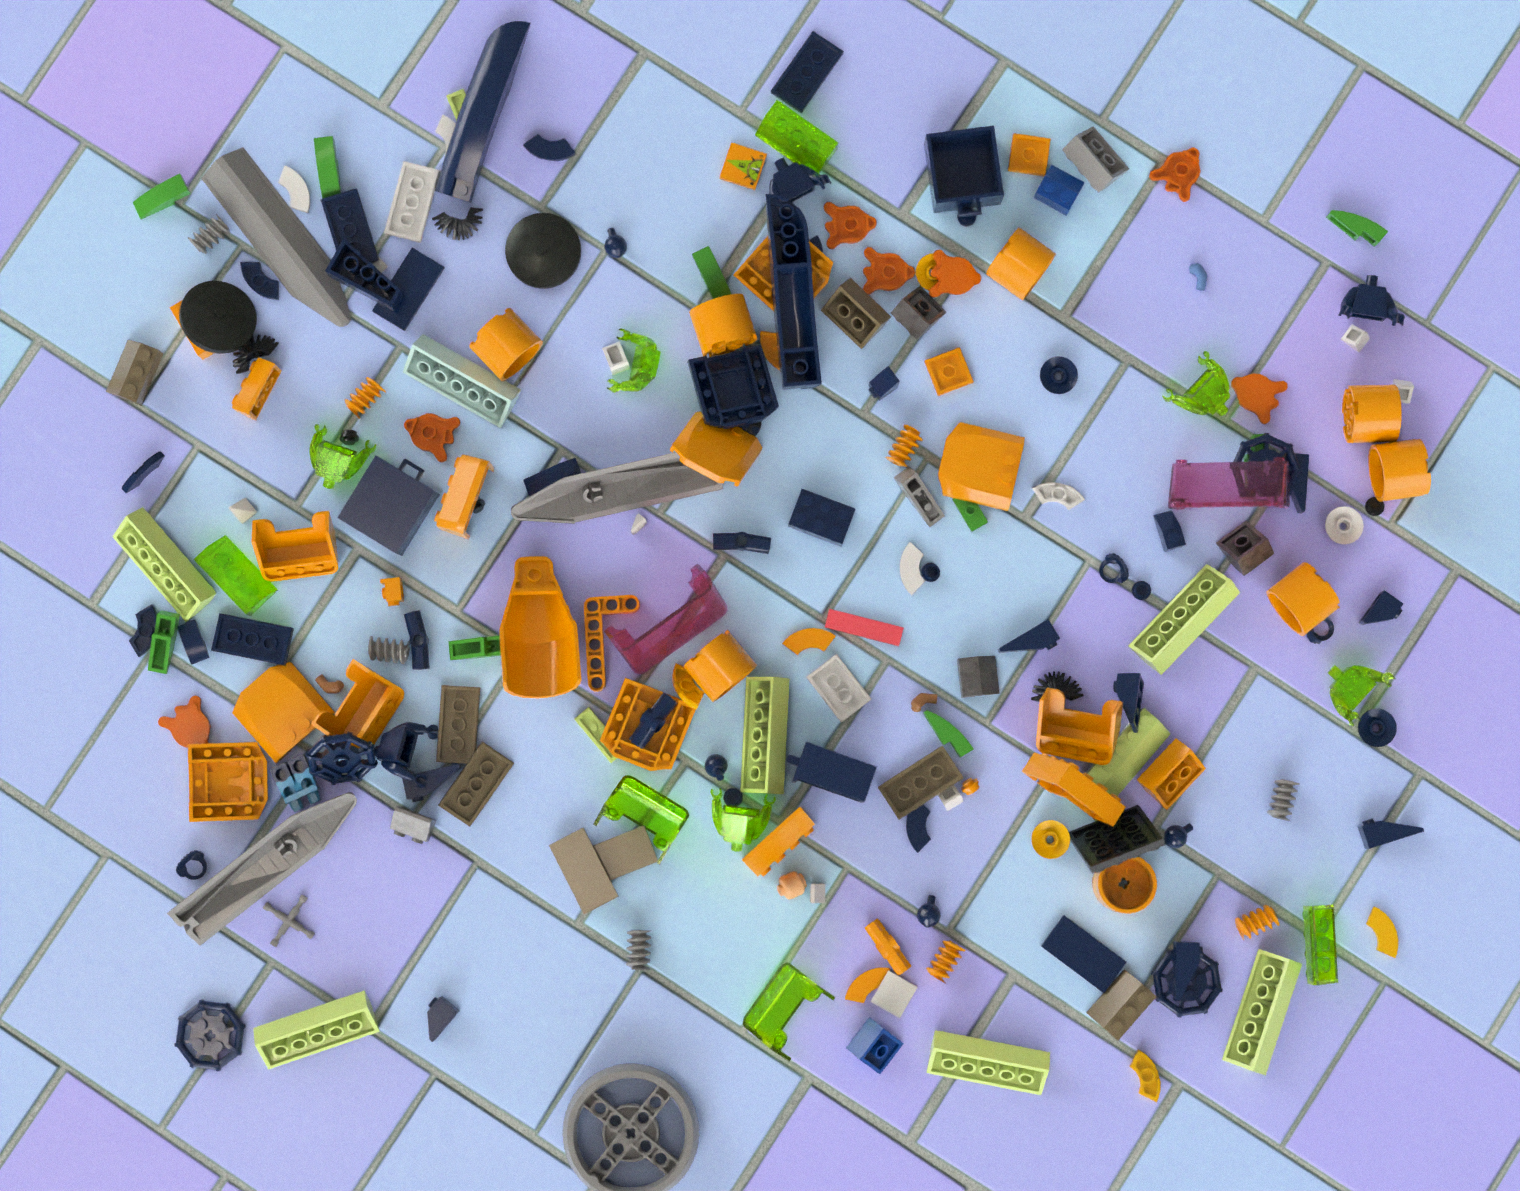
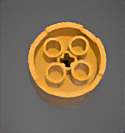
[986,227,1056,301]
[689,294,758,357]
[469,308,543,381]
[1342,384,1402,443]
[1368,439,1431,502]
[1266,562,1340,636]
[683,630,758,702]
[1092,857,1157,914]

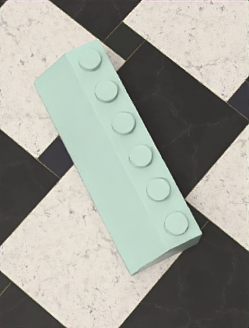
[403,334,521,428]

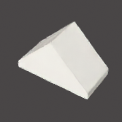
[602,341,630,376]

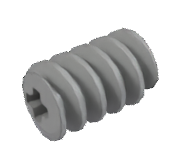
[188,214,231,254]
[368,636,410,664]
[1267,779,1299,821]
[626,930,652,970]

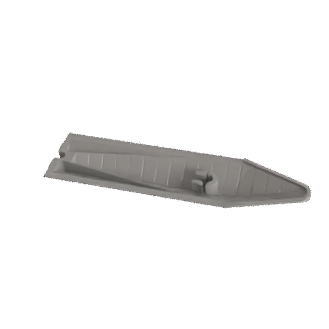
[201,147,351,327]
[511,452,723,524]
[167,792,357,946]

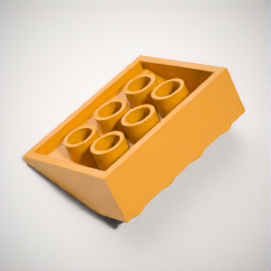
[742,807,815,877]

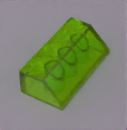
[755,100,838,174]
[193,535,278,616]
[1302,904,1338,985]

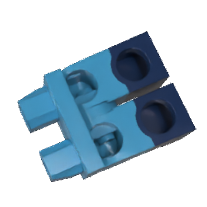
[269,754,321,812]

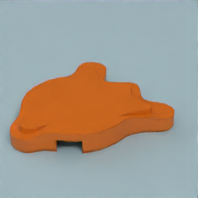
[1149,147,1201,202]
[824,202,877,249]
[863,247,915,295]
[929,250,981,298]
[1231,373,1288,424]
[404,413,460,463]
[158,695,211,748]

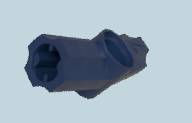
[713,531,771,554]
[404,610,430,670]
[629,693,677,749]

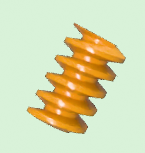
[344,377,386,419]
[885,424,923,467]
[1235,905,1280,940]
[926,940,966,984]

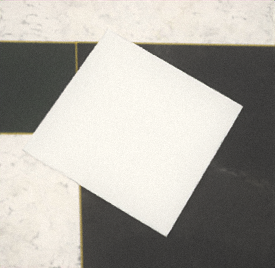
[870,970,918,1018]

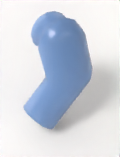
[1189,263,1207,291]

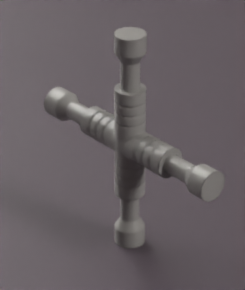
[263,894,315,947]

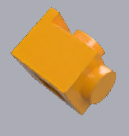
[380,577,404,606]

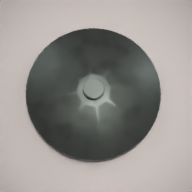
[505,213,581,289]
[179,281,257,354]

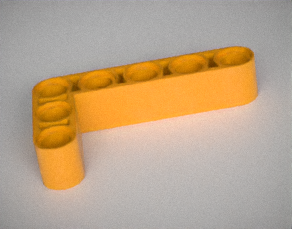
[584,595,640,692]

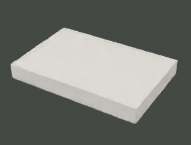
[806,654,872,723]

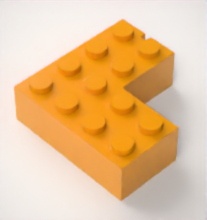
[1021,752,1126,826]

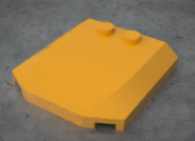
[733,236,833,311]
[670,411,763,487]
[938,422,1025,511]
[232,662,336,763]
[600,677,696,771]
[188,742,268,822]

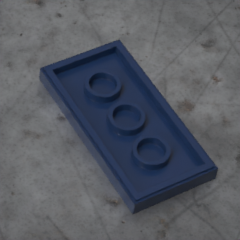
[770,31,844,114]
[320,188,380,263]
[372,247,445,331]
[211,613,294,666]
[1041,915,1126,993]

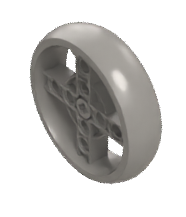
[562,1063,700,1191]

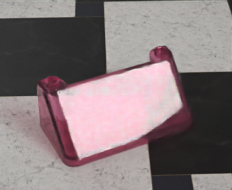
[1168,457,1290,510]
[604,564,727,674]

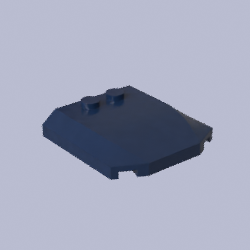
[687,345,779,429]

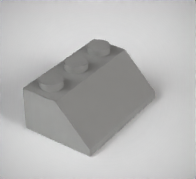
[1062,126,1129,193]

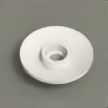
[1325,506,1364,545]

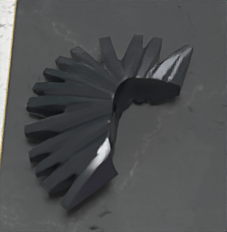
[432,207,483,241]
[232,334,279,374]
[1031,671,1084,702]

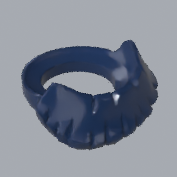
[1099,553,1129,583]
[1307,617,1334,644]
[176,850,207,880]

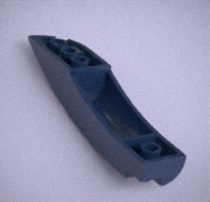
[435,21,531,203]
[765,194,822,390]

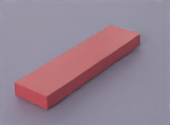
[825,609,904,647]

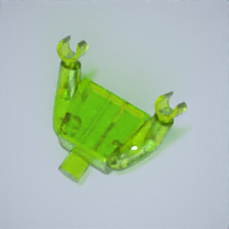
[606,328,661,393]
[1162,351,1230,416]
[309,424,376,489]
[1327,665,1396,726]
[710,788,776,852]

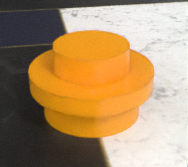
[961,778,980,795]

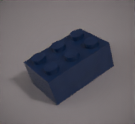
[788,489,856,547]

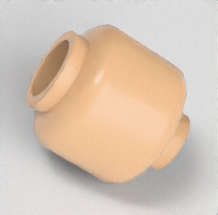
[777,871,807,900]

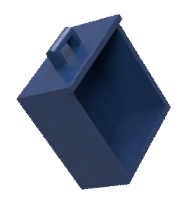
[924,125,1004,218]
[337,455,441,556]
[786,742,877,803]

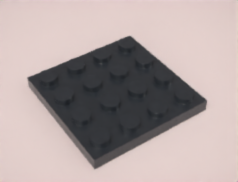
[1069,805,1165,874]

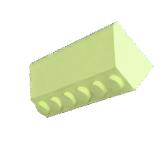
[112,507,217,622]
[1128,564,1240,675]
[740,677,790,794]
[1086,708,1170,821]
[1222,949,1302,1075]
[253,990,380,1069]
[926,1030,1050,1095]

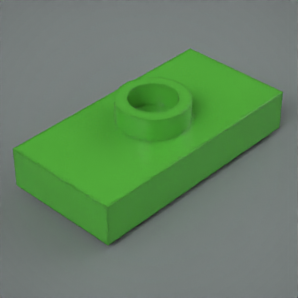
[952,498,988,532]

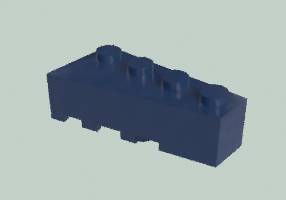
[325,238,404,312]

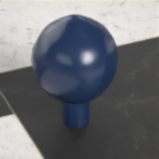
[604,228,627,258]
[704,754,728,781]
[1164,823,1193,849]
[917,895,941,928]

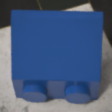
[1034,165,1085,216]
[846,1017,904,1074]

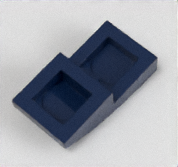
[177,620,210,665]

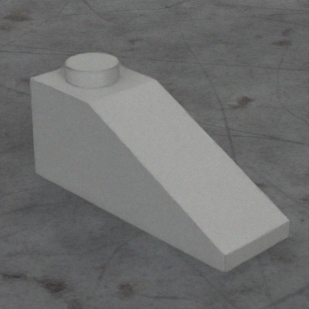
[894,467,945,527]

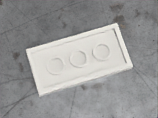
[384,161,440,243]

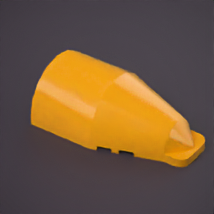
[499,556,582,698]

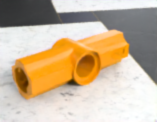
[864,918,911,976]

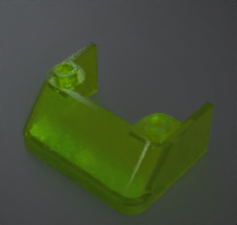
[593,775,689,865]
[743,963,835,1061]

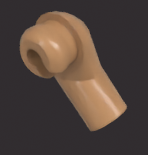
[315,674,344,694]
[911,693,937,712]

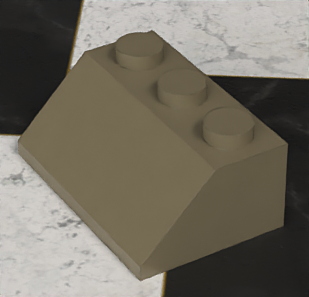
[821,278,891,349]
[106,340,163,406]
[1086,969,1157,1041]

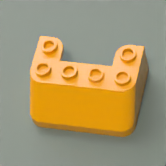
[434,454,495,540]
[251,511,338,582]
[311,659,404,748]
[1036,687,1123,765]

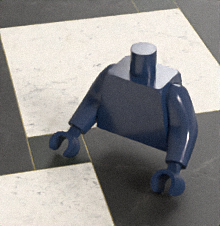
[769,158,831,202]
[1338,275,1405,326]
[374,722,438,788]

